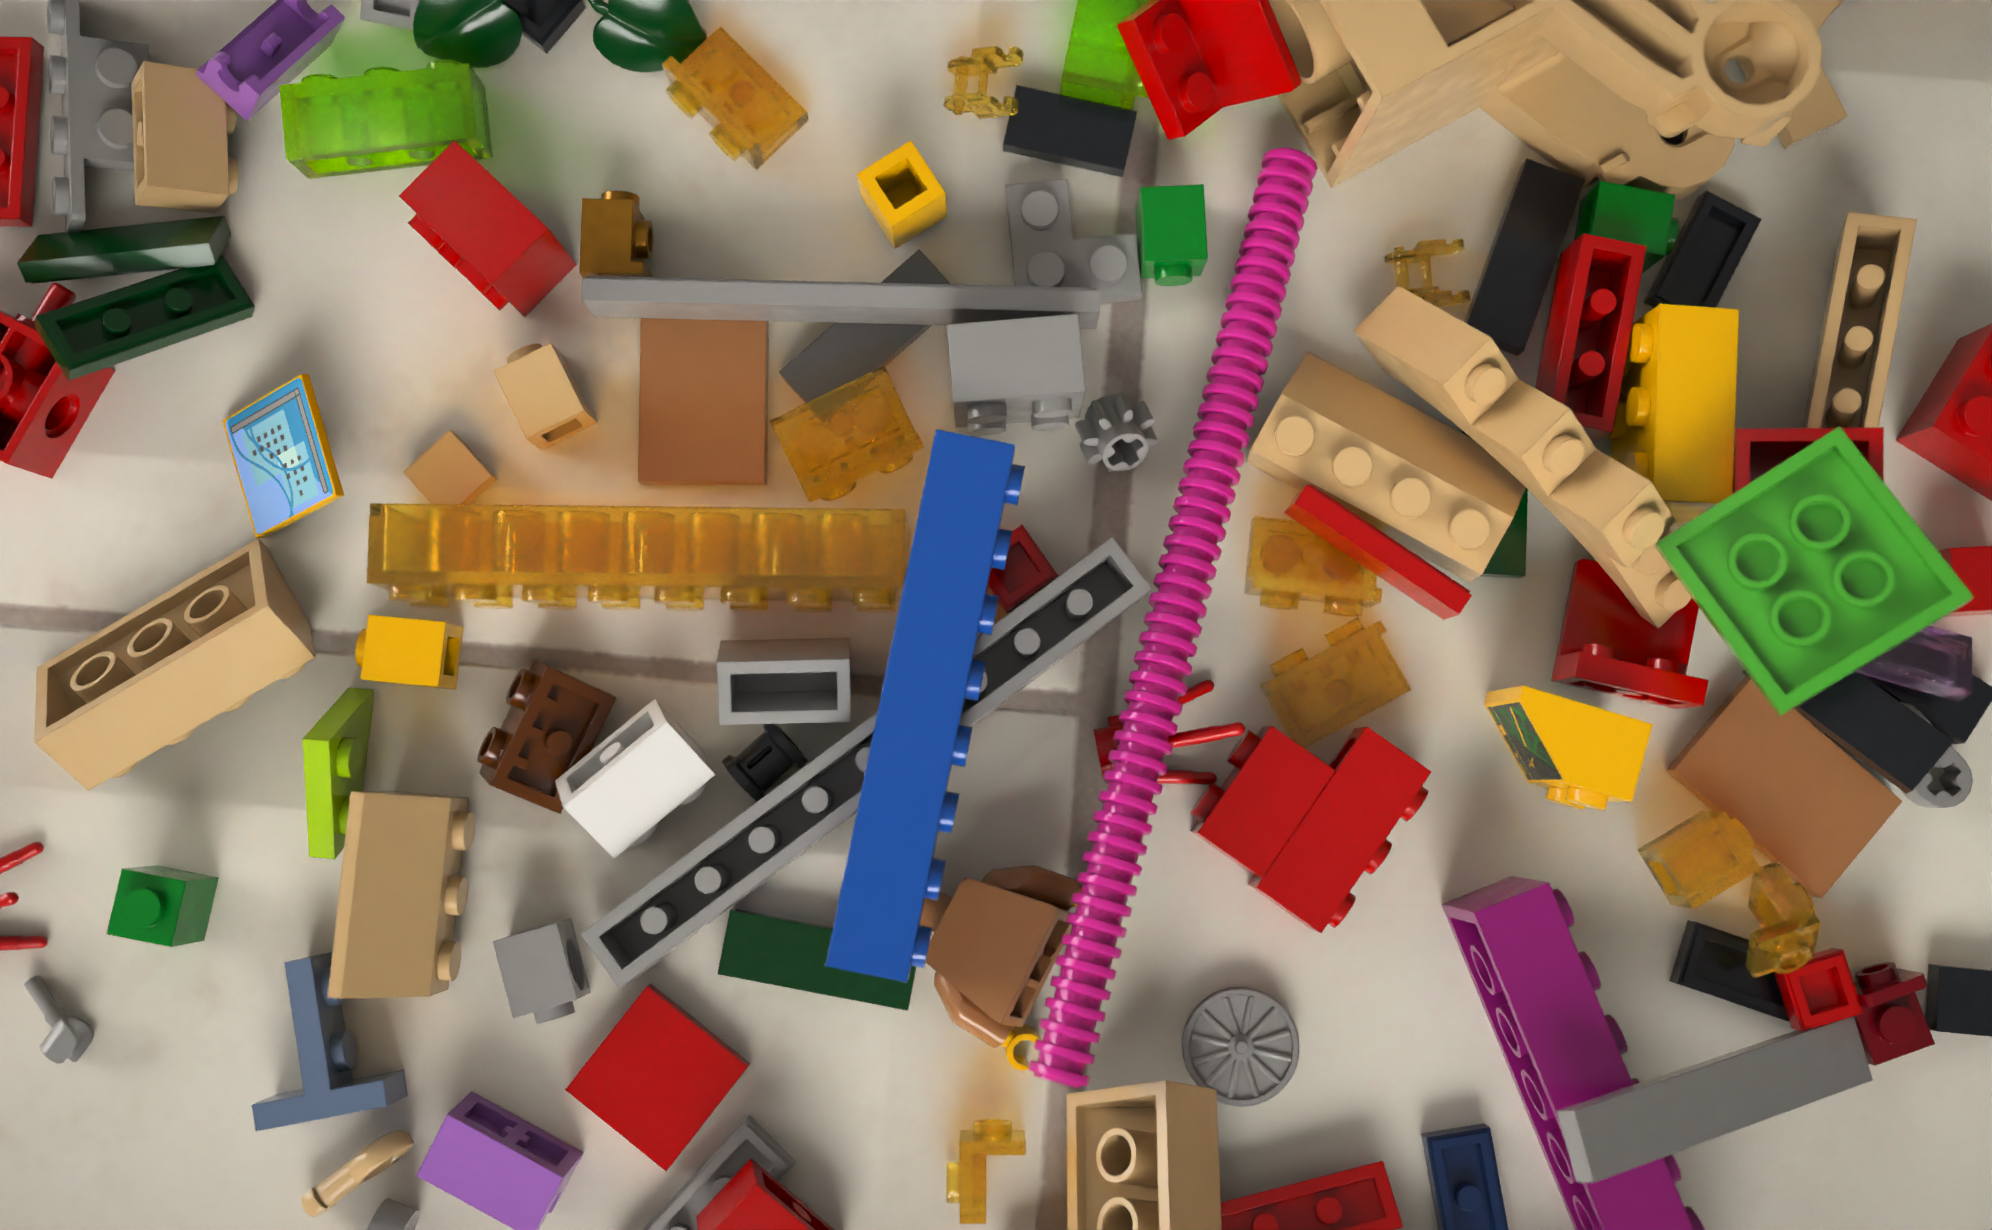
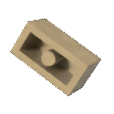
[131,61,239,214]

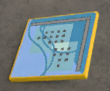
[222,374,344,539]

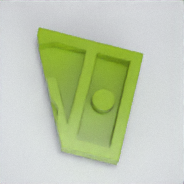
[302,687,374,859]

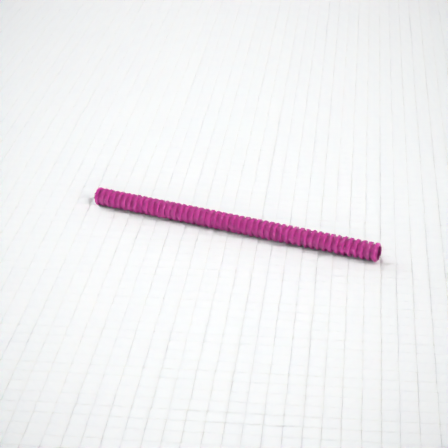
[1028,148,1318,1088]

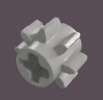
[1075,392,1158,473]

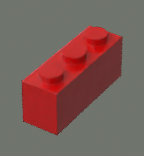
[1535,233,1647,443]
[1248,727,1431,933]

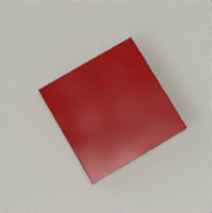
[565,984,751,1171]

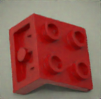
[1116,0,1302,140]
[1551,559,1709,709]

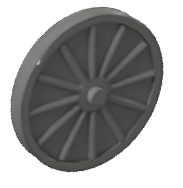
[1182,987,1299,1107]

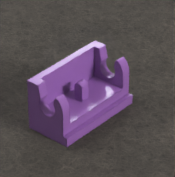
[196,0,345,121]
[416,1091,584,1230]

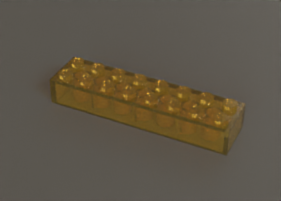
[367,503,911,613]

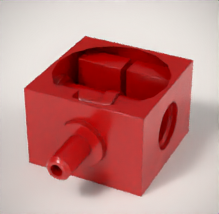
[0,283,115,479]

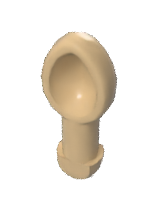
[301,1130,414,1217]

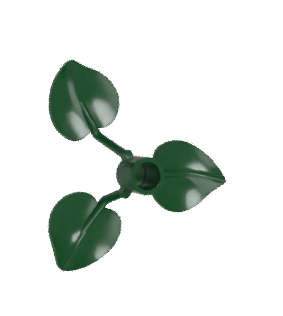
[413,0,707,72]

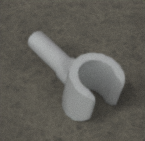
[24,976,94,1063]

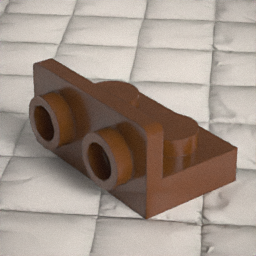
[477,659,617,814]

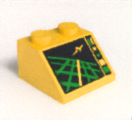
[1484,685,1653,811]

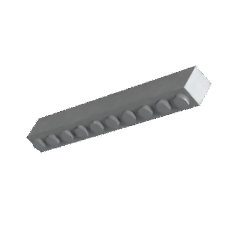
[580,537,1152,988]

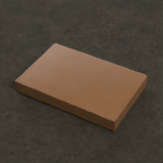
[638,318,769,485]
[1666,675,1902,898]

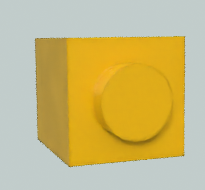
[857,140,947,249]
[355,615,464,690]

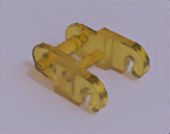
[943,46,1024,119]
[1384,239,1470,307]

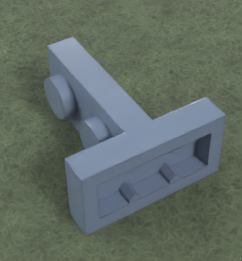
[252,952,408,1131]

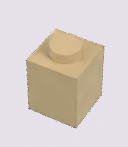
[493,343,597,450]

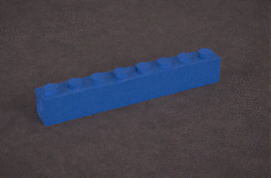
[825,429,1025,982]

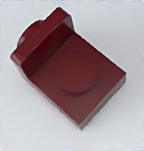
[1854,962,1935,1066]

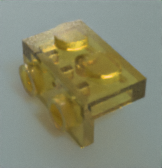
[1244,516,1382,617]

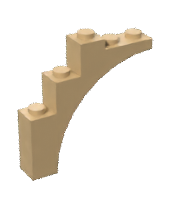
[1353,286,1692,629]

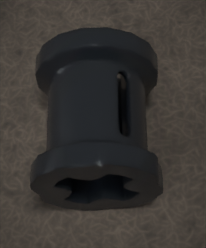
[722,724,808,802]

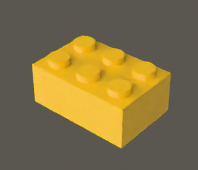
[1606,304,1739,524]

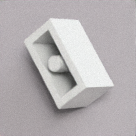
[555,698,716,858]

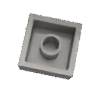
[947,314,1086,436]

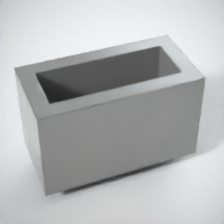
[717,638,851,725]

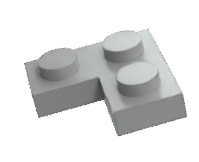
[1005,179,1142,304]

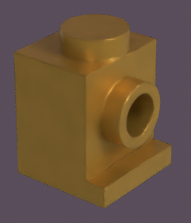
[579,191,654,278]

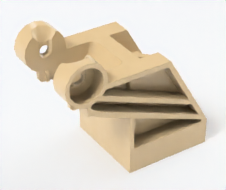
[1269,0,1822,202]

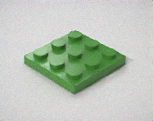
[1656,426,1974,717]

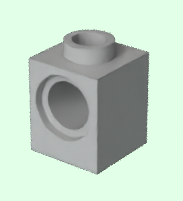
[493,918,591,1024]

